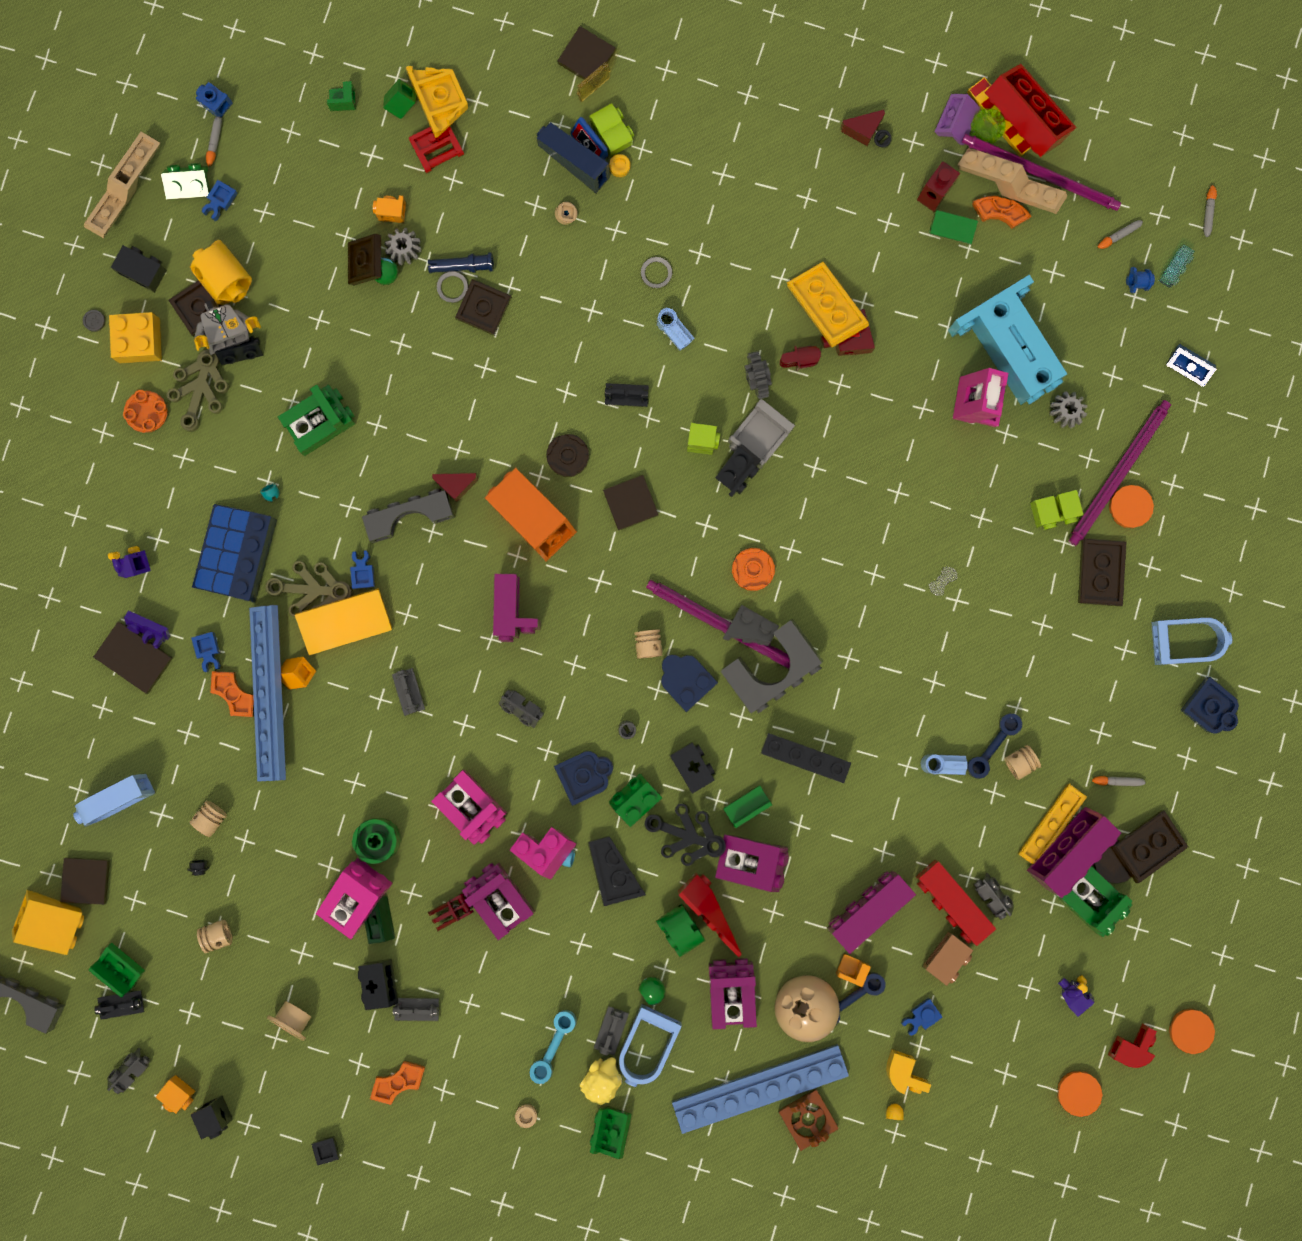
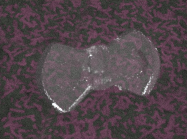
[929,567,958,596]

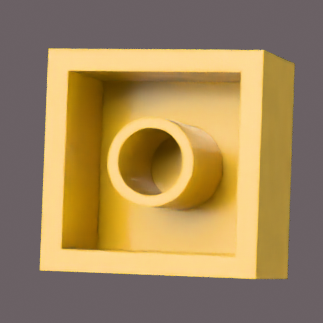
[109,312,162,363]

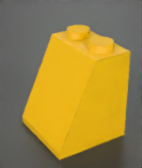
[12,890,84,955]

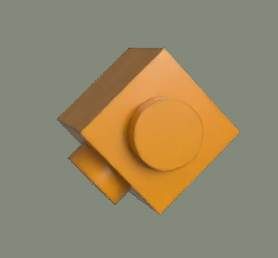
[155,1075,196,1114]

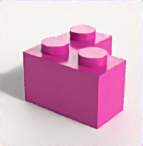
[510,827,577,879]

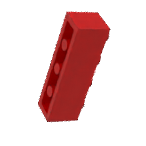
[915,860,996,946]

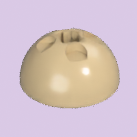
[775,975,840,1042]

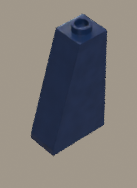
[537,122,610,193]

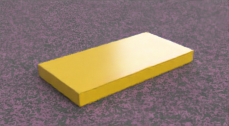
[787,262,869,347]
[295,588,393,655]

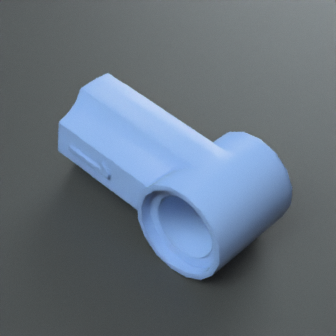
[657,308,695,351]
[920,754,967,775]

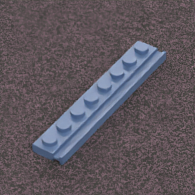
[249,605,286,781]
[672,1044,849,1134]

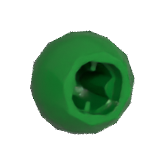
[375,258,399,285]
[638,977,666,1005]

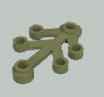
[167,350,229,432]
[266,561,351,617]

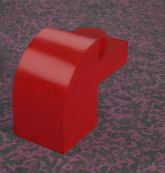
[1108,1023,1157,1068]

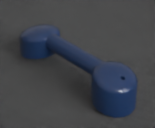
[967,713,1022,779]
[836,972,886,1025]

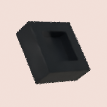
[311,1136,340,1166]

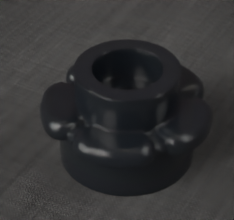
[187,860,210,876]

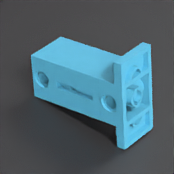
[948,275,1067,405]

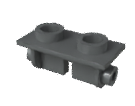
[392,668,425,716]
[499,689,544,728]
[974,873,1014,920]
[393,998,439,1021]
[594,1006,629,1055]
[107,1048,150,1094]

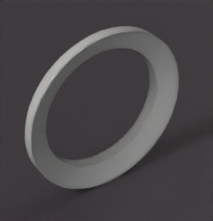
[641,257,672,288]
[437,271,468,303]

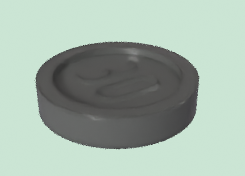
[83,310,105,332]

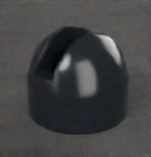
[874,130,892,148]

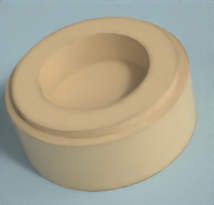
[515,1104,538,1128]

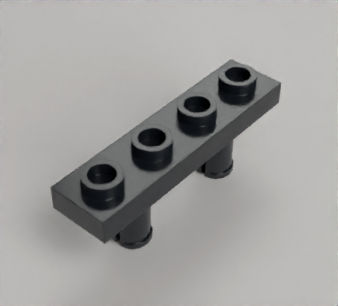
[760,733,851,783]

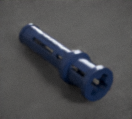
[428,252,494,273]

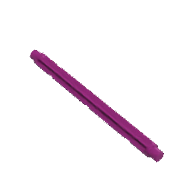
[961,134,1121,211]
[1068,400,1171,546]
[646,579,790,669]

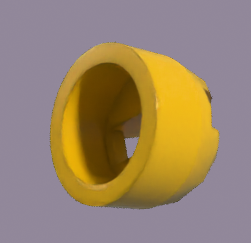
[886,1104,904,1120]

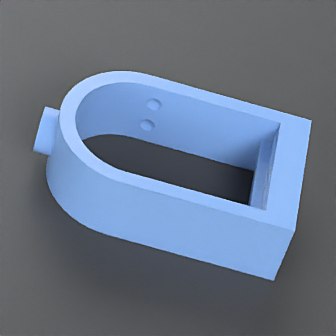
[1151,618,1232,665]
[73,774,155,826]
[619,1004,682,1087]

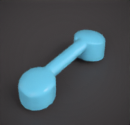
[530,1010,577,1084]

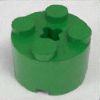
[352,818,400,864]
[656,903,706,957]

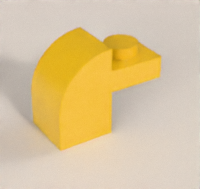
[886,1049,931,1094]

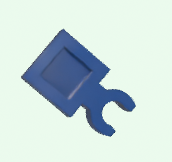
[202,180,238,221]
[350,550,375,589]
[191,632,221,672]
[901,998,942,1036]

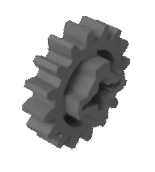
[744,351,772,399]

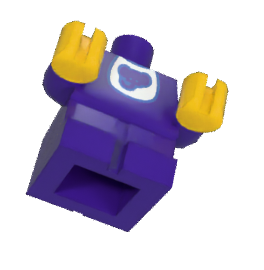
[108,546,151,578]
[1058,975,1095,1017]

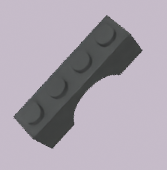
[362,489,455,543]
[0,976,65,1034]

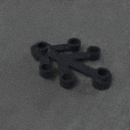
[645,803,726,866]

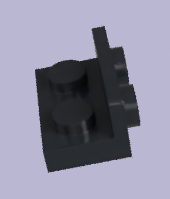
[715,444,762,497]

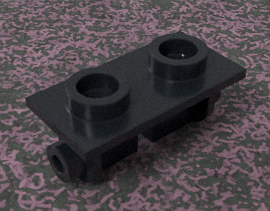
[215,336,264,365]
[605,383,649,407]
[94,990,145,1020]

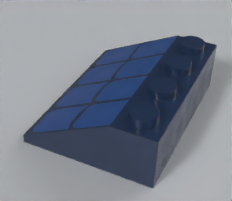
[192,504,277,603]

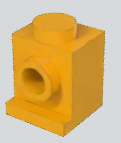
[373,195,406,223]

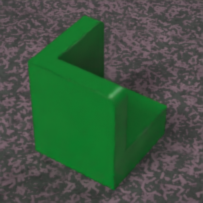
[383,79,416,119]
[327,81,356,111]

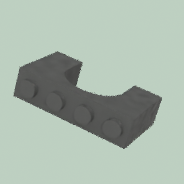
[721,619,823,713]

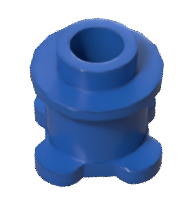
[1126,267,1155,293]

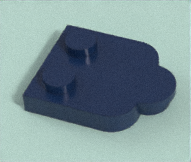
[661,655,718,712]
[1180,676,1239,733]
[554,751,613,806]

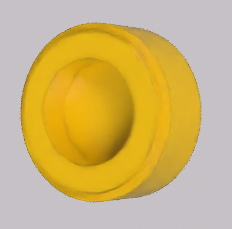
[609,154,630,177]

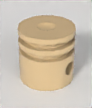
[634,630,663,659]
[1004,745,1041,780]
[190,800,227,837]
[197,920,232,953]

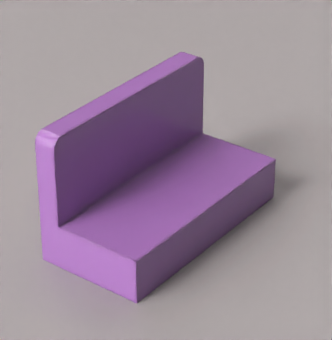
[934,94,980,145]

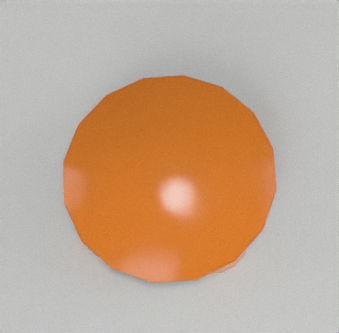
[123,390,168,433]

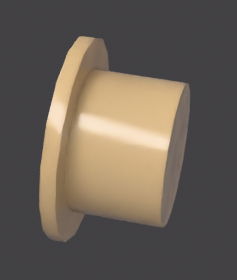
[267,1001,311,1041]

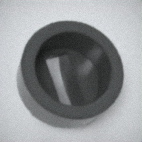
[618,720,636,739]

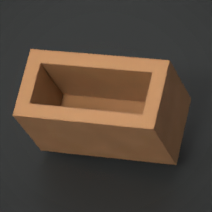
[922,932,973,986]

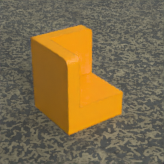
[281,657,316,690]
[836,954,871,987]

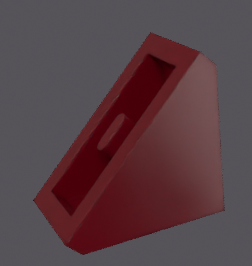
[840,109,885,147]
[432,473,478,502]

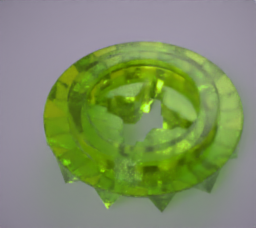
[971,108,1006,144]

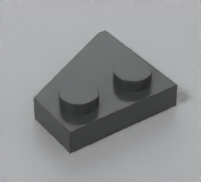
[723,605,779,646]

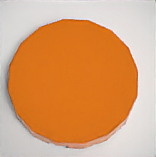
[1109,485,1154,528]
[732,548,775,591]
[1169,1009,1215,1054]
[1057,1071,1103,1117]

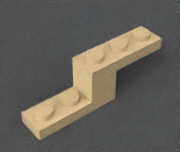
[84,132,160,238]
[958,148,1067,214]

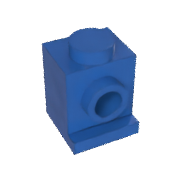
[196,82,233,118]

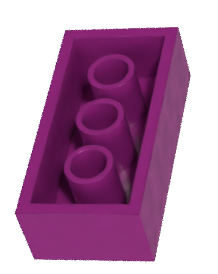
[1027,807,1121,899]
[827,871,916,954]

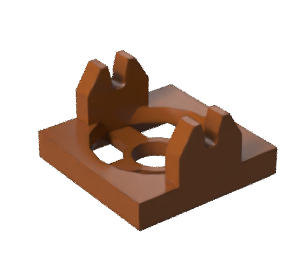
[778,1089,839,1151]

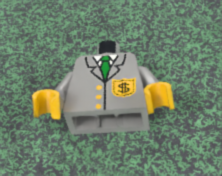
[194,300,261,355]

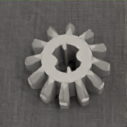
[385,228,422,266]
[1050,391,1087,428]

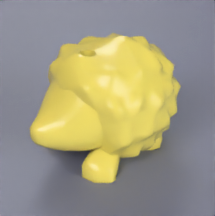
[580,1057,622,1105]

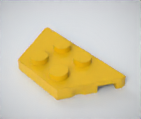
[406,66,468,138]

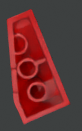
[678,873,742,957]

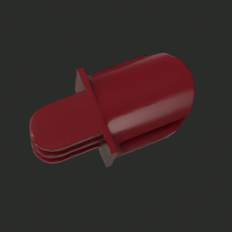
[779,346,821,372]
[428,893,474,931]

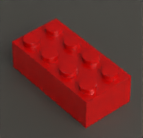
[985,64,1077,157]

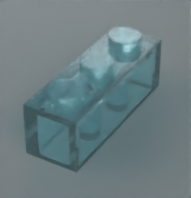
[1159,244,1195,288]

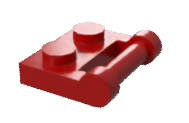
[408,126,464,174]

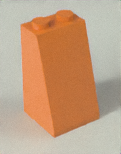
[485,468,577,562]

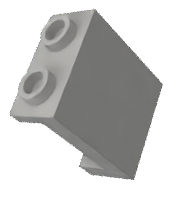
[728,399,795,469]

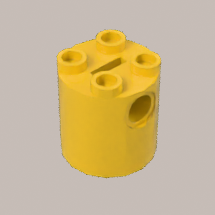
[190,240,252,305]

